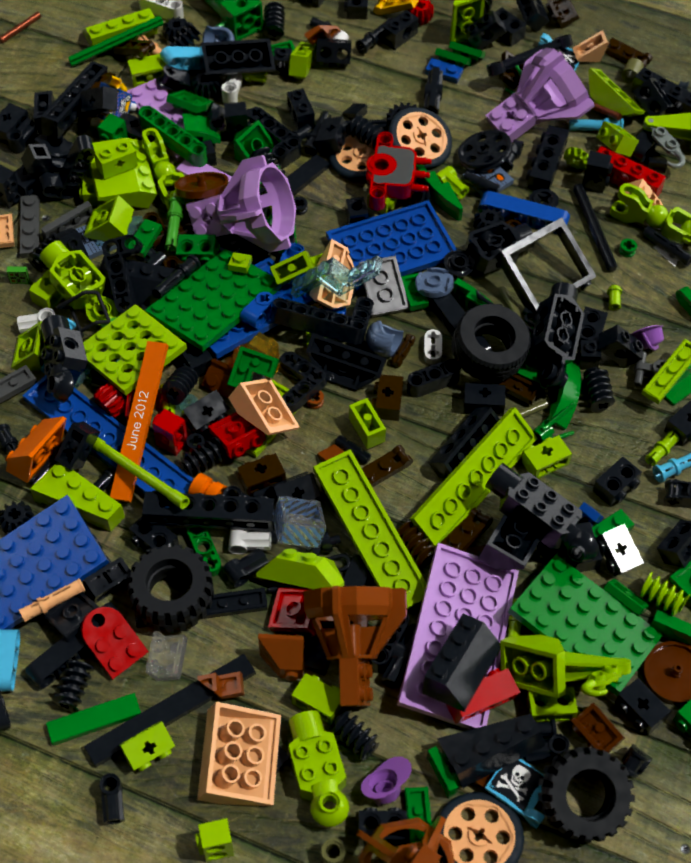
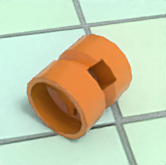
[188,473,227,495]

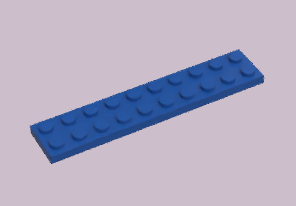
[22,375,193,509]

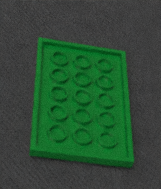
[145,249,283,352]
[508,554,663,696]

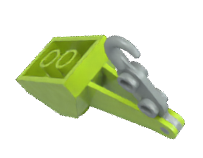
[643,113,691,169]

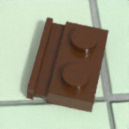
[201,359,236,398]

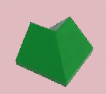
[234,120,276,162]

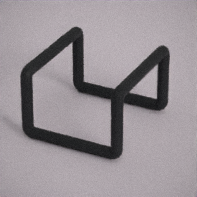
[57,290,111,338]

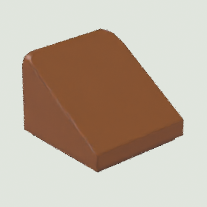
[317,444,344,462]

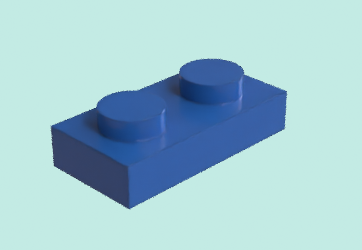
[425,58,464,84]

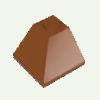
[258,634,305,681]

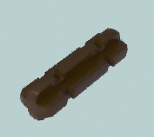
[391,334,415,368]

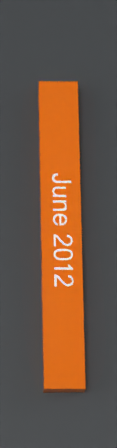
[110,341,169,503]

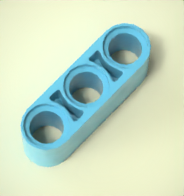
[160,46,202,70]
[0,629,20,692]

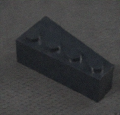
[437,714,545,789]

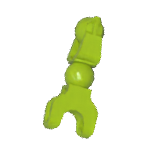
[142,128,195,212]
[610,183,691,245]

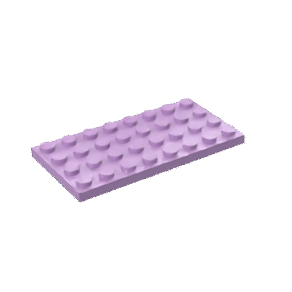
[397,543,519,730]

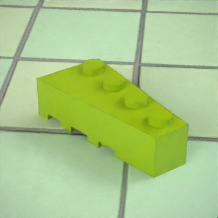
[30,462,125,532]

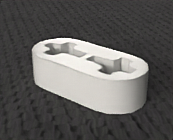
[424,329,442,365]

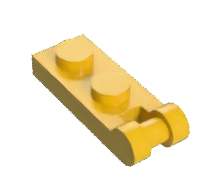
[373,0,419,15]

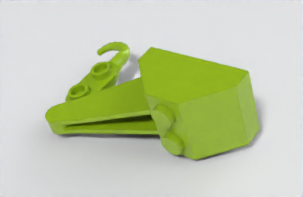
[500,634,631,698]

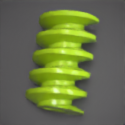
[640,572,691,616]

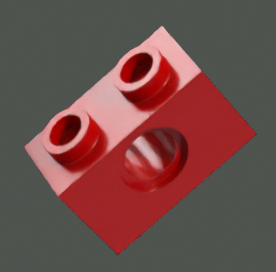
[152,408,187,456]

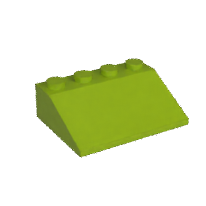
[89,138,157,209]

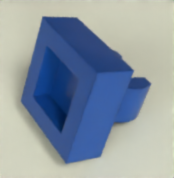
[579,502,604,526]

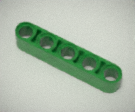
[139,106,207,167]

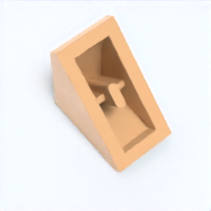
[572,30,609,62]

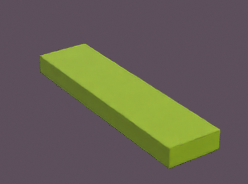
[641,339,691,405]

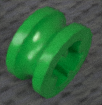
[619,239,637,257]

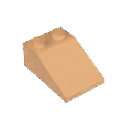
[228,378,300,436]

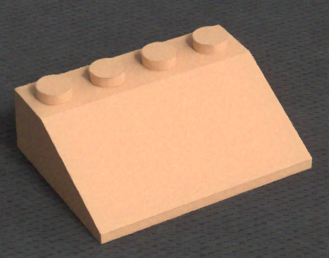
[197,702,281,806]

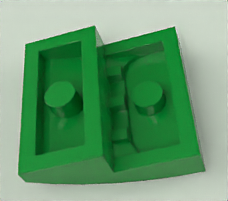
[182,113,221,143]

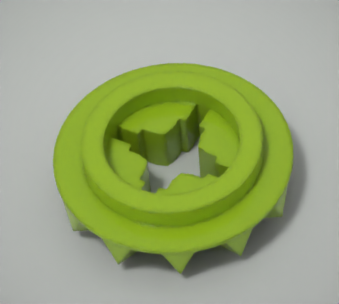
[563,147,589,171]

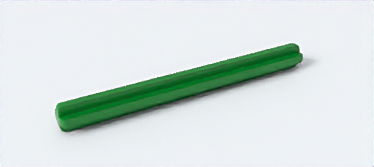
[68,16,164,66]

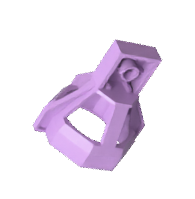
[486,48,595,143]
[186,155,296,253]

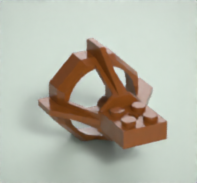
[304,586,407,707]
[355,816,455,863]

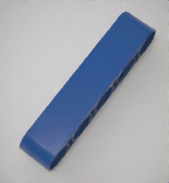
[478,191,570,234]

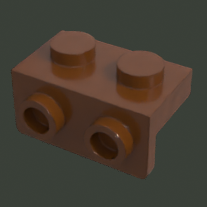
[570,702,625,753]

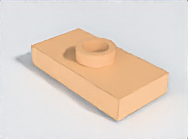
[0,214,14,248]

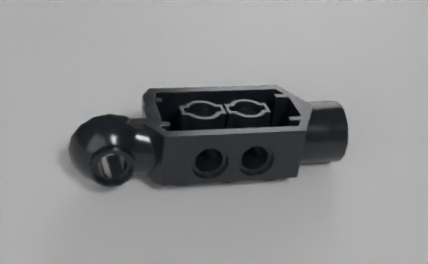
[530,282,584,389]
[485,463,600,562]

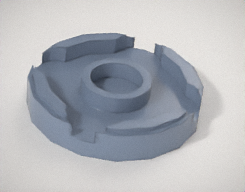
[415,267,454,298]

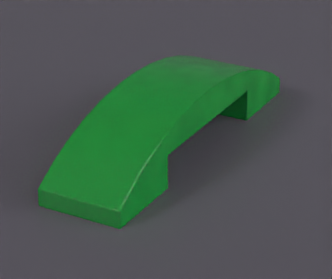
[548,361,581,430]

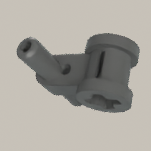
[634,351,666,386]

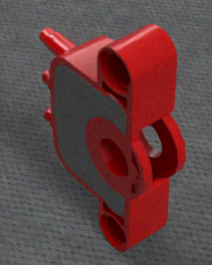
[366,132,432,211]

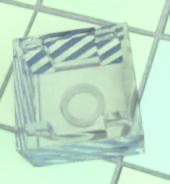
[273,496,327,548]

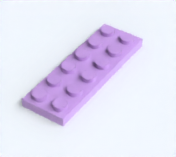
[127,78,202,163]

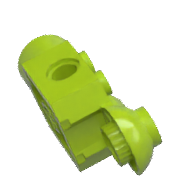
[40,240,118,326]
[288,710,349,827]

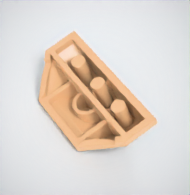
[309,239,357,310]

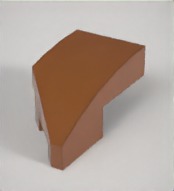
[304,25,341,46]
[197,671,245,699]

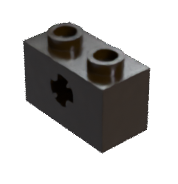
[372,374,404,421]
[237,453,286,496]

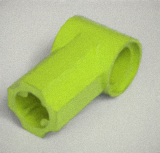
[436,166,469,200]

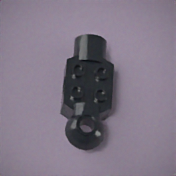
[444,221,535,278]
[41,315,88,403]

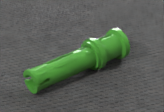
[164,197,185,251]

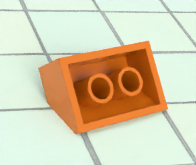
[6,417,67,483]

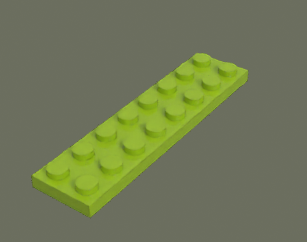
[410,407,538,550]
[313,449,426,610]

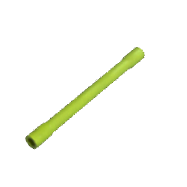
[93,437,190,509]

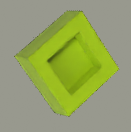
[228,252,252,274]

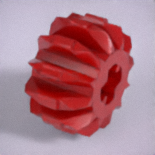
[408,0,434,25]
[94,383,126,418]

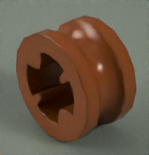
[306,391,324,409]

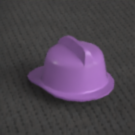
[631,325,664,351]
[361,757,412,806]

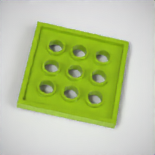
[83,304,187,396]

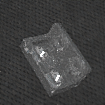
[146,631,188,681]

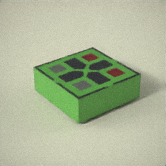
[7,266,30,284]

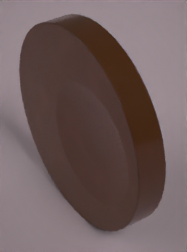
[174,172,229,199]
[643,641,691,705]

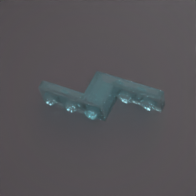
[291,255,383,298]

